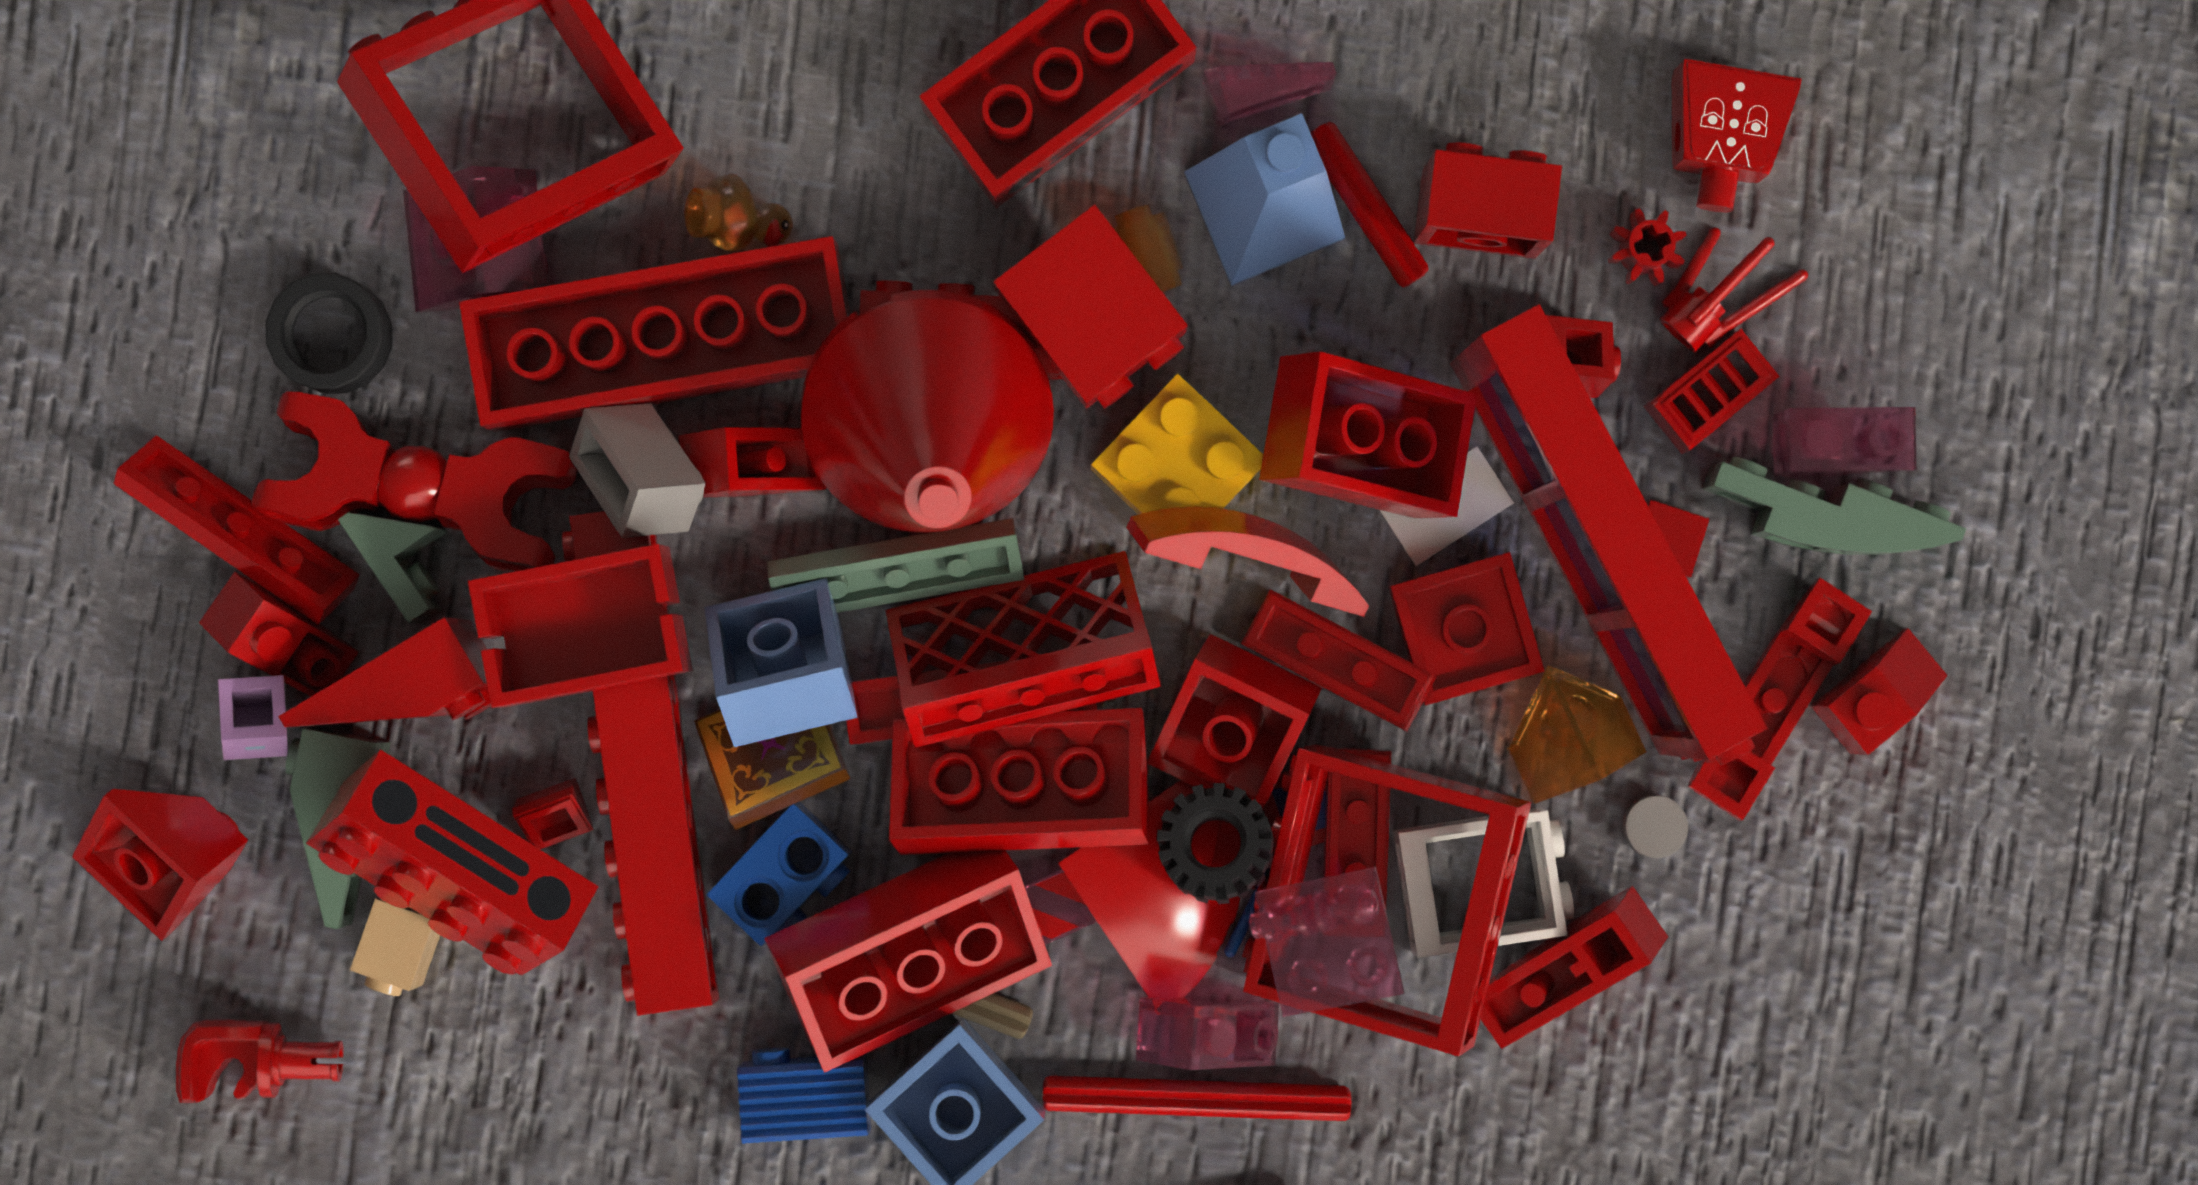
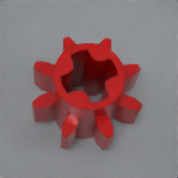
[1607,208,1687,287]

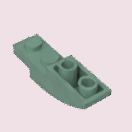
[1702,457,1967,555]

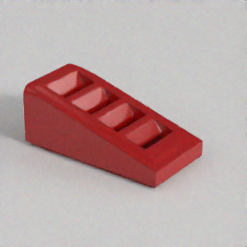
[1643,329,1780,454]

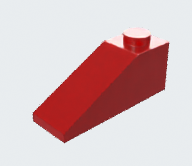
[1481,885,1669,1049]

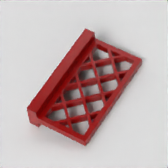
[885,551,1161,748]

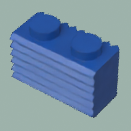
[737,1048,872,1144]

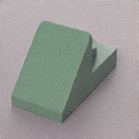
[338,513,447,624]

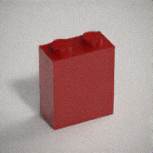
[993,204,1188,409]

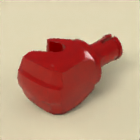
[175,1020,344,1103]

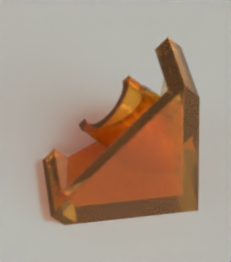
[1507,665,1647,804]

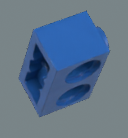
[706,802,853,947]

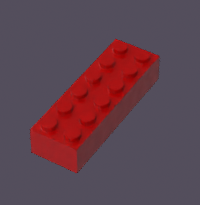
[459,236,851,432]

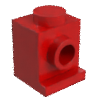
[1546,315,1621,398]

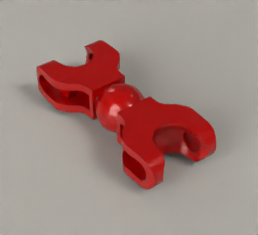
[250,391,578,572]

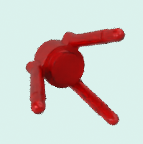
[1659,227,1809,353]

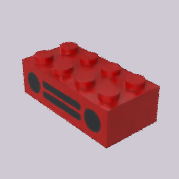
[919,0,1197,209]
[306,749,599,976]

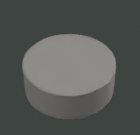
[1622,795,1688,858]

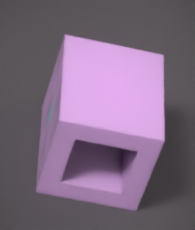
[218,675,288,760]

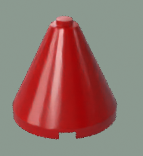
[801,290,1054,533]

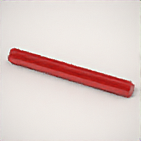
[1042,1075,1352,1121]

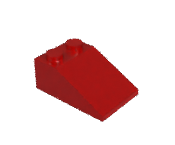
[278,617,491,727]

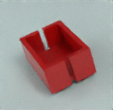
[468,544,693,708]

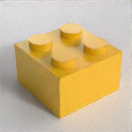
[1091,373,1263,514]

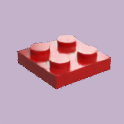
[1388,552,1545,706]

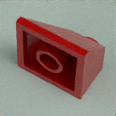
[72,788,248,941]

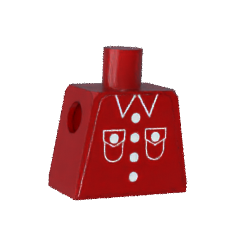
[1671,59,1802,213]

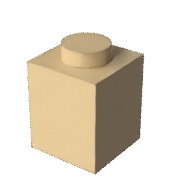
[350,898,440,996]

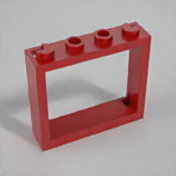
[337,0,684,273]
[1242,744,1532,1057]

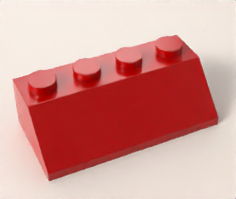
[764,850,1052,1073]

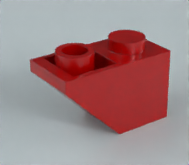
[199,571,359,696]

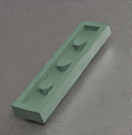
[767,518,1024,613]

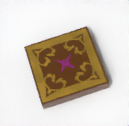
[694,709,851,830]

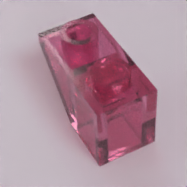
[1773,407,1917,476]
[1136,996,1279,1070]

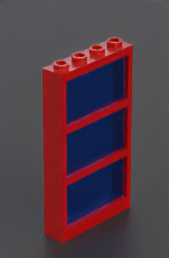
[1450,304,1768,765]

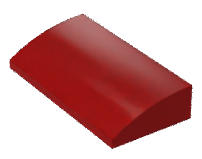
[889,708,1149,855]

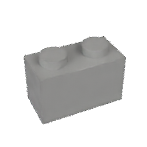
[569,403,706,538]

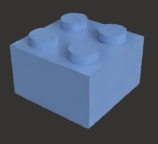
[704,578,858,747]
[865,1018,1046,1185]

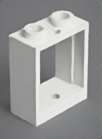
[1392,808,1574,958]

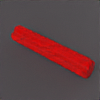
[1310,121,1429,288]

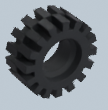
[1157,783,1275,904]

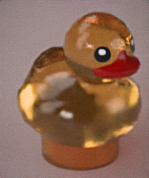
[684,173,793,252]

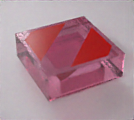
[1024,868,1097,945]

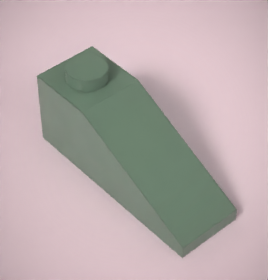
[286,727,391,929]

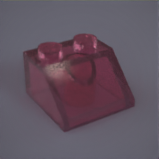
[403,166,548,313]

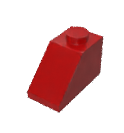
[678,427,827,498]
[1811,628,1948,755]

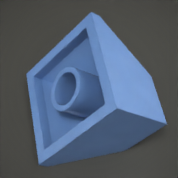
[1184,113,1345,286]

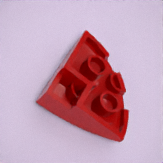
[1058,779,1240,1015]

